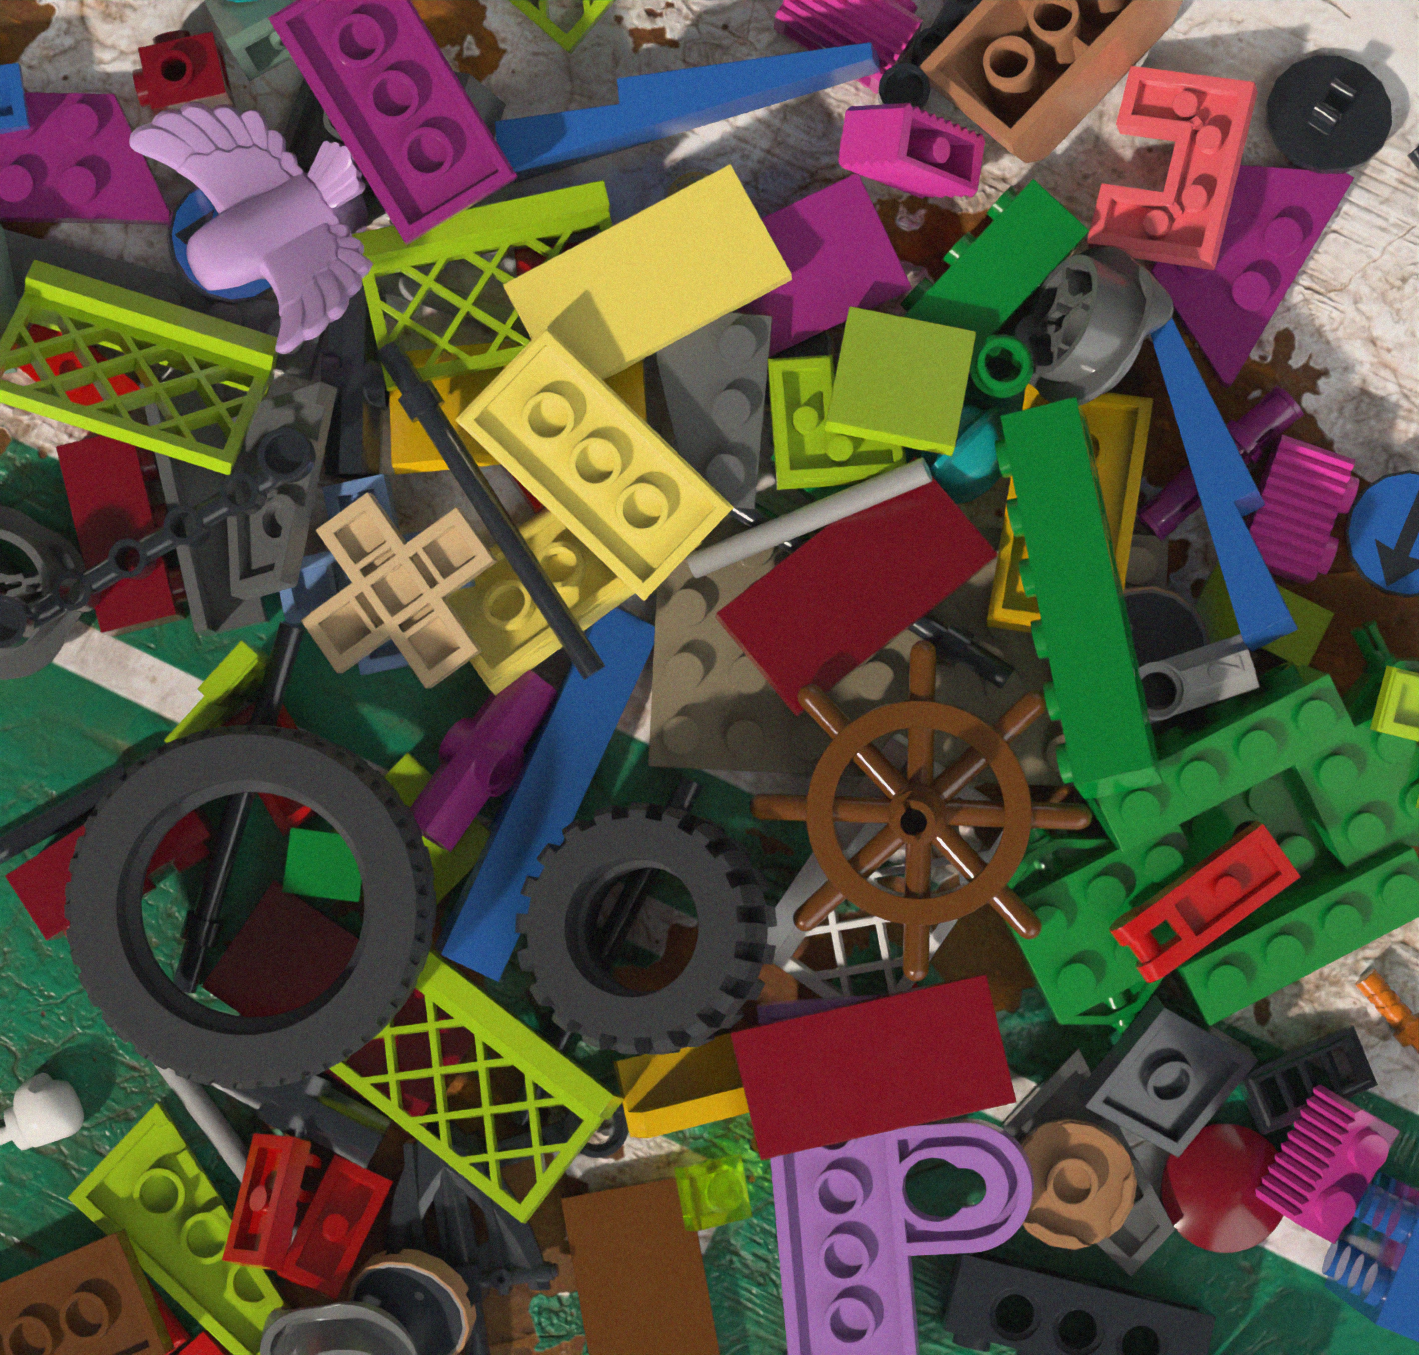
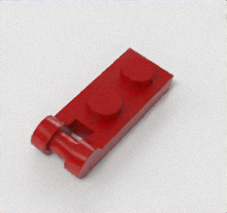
[1109,820,1301,983]

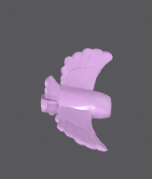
[129,101,373,354]

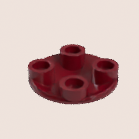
[1160,1123,1284,1253]

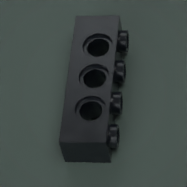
[940,1252,1216,1355]

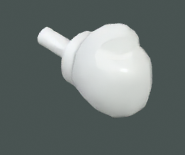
[0,1073,84,1150]

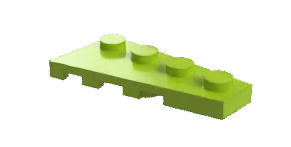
[68,1101,292,1355]

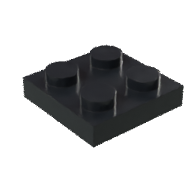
[1076,994,1258,1158]

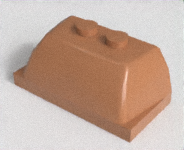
[919,0,1183,163]

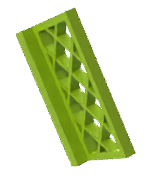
[352,180,613,391]
[0,259,278,475]
[329,948,624,1223]

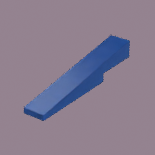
[495,42,881,183]
[1151,318,1298,652]
[434,607,655,982]

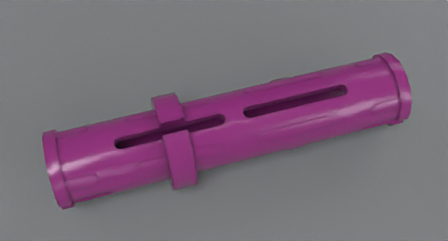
[1136,385,1304,542]

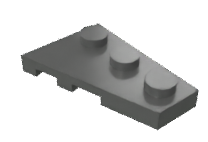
[655,312,772,509]
[223,382,337,601]
[1001,1047,1175,1276]

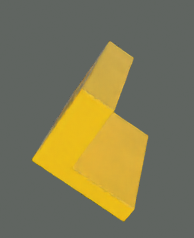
[613,1032,749,1138]

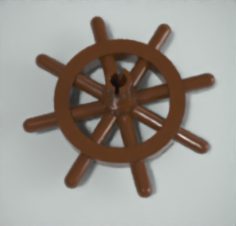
[749,640,1092,981]

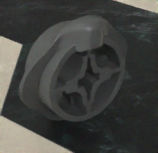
[1003,246,1174,405]
[0,506,86,680]
[260,1301,418,1355]

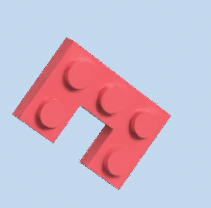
[1087,66,1258,270]

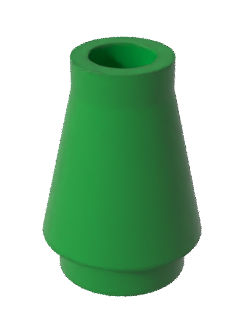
[970,334,1033,398]

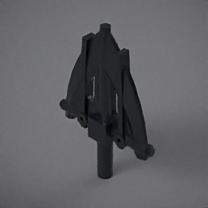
[384,1108,559,1355]

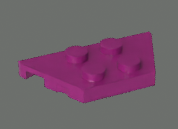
[0,92,172,225]
[1150,165,1354,389]

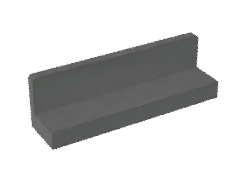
[140,382,269,636]

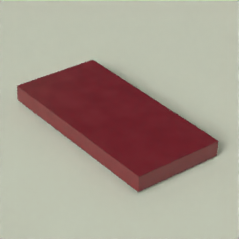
[715,457,998,717]
[201,880,475,1117]
[731,972,1017,1160]

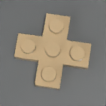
[301,492,498,688]

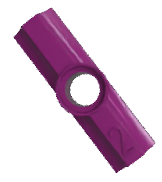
[410,670,559,852]

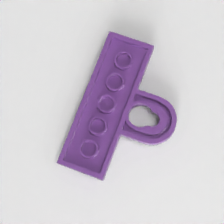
[757,994,1034,1355]

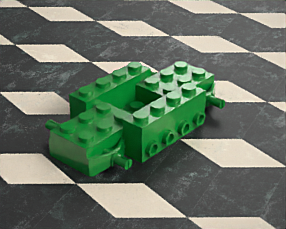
[998,620,1419,1037]

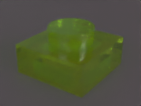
[674,1154,753,1231]

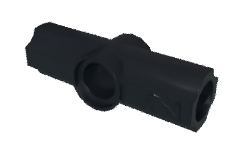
[321,282,390,480]
[211,1072,393,1169]

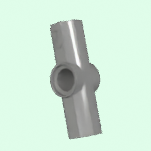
[1139,634,1259,723]

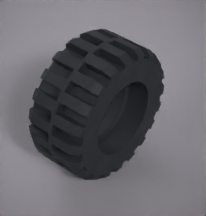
[515,802,777,1054]

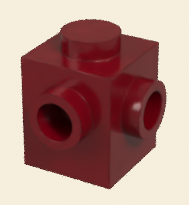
[132,30,235,115]

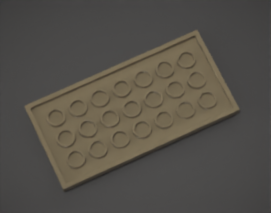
[648,515,1169,787]

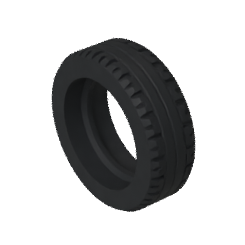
[64,725,437,1089]

